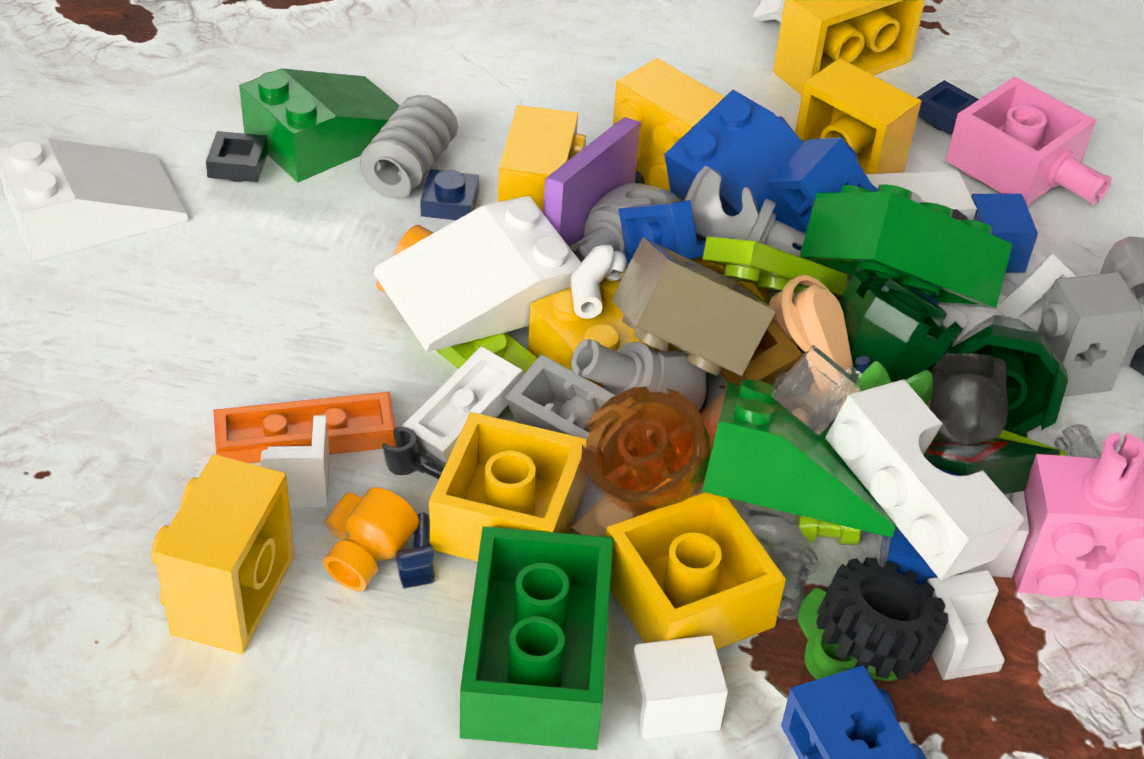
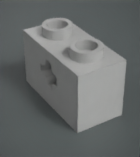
[1038,272,1143,397]
[505,354,647,487]

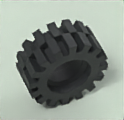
[816,557,948,679]

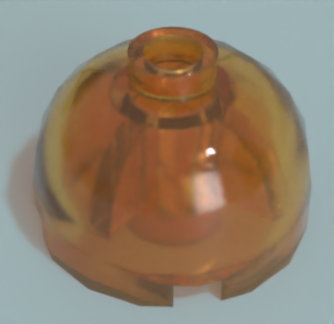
[581,386,711,515]

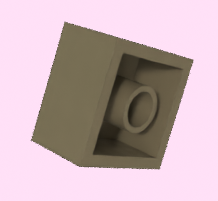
[611,237,776,376]

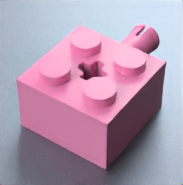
[945,76,1112,206]
[1013,433,1144,601]

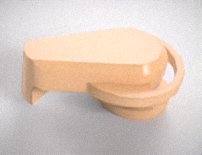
[769,275,856,402]

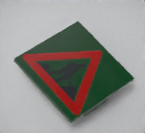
[924,433,1060,494]

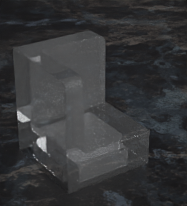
[771,344,861,436]

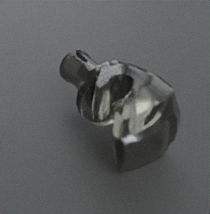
[929,354,1009,445]

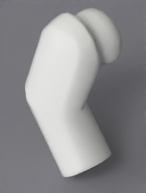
[570,245,627,319]

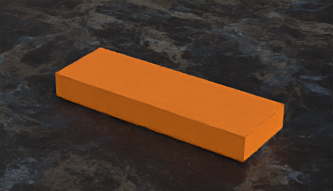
[213,391,397,463]

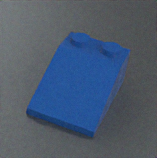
[664,89,804,251]

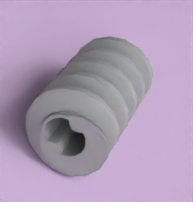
[360,95,459,199]

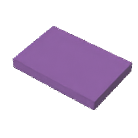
[543,117,641,246]

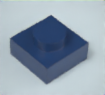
[917,80,979,135]
[420,169,479,220]

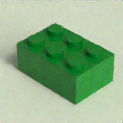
[800,184,1013,308]
[460,526,613,750]

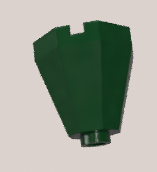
[840,269,963,382]
[940,315,1068,438]

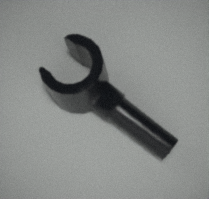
[382,427,445,480]

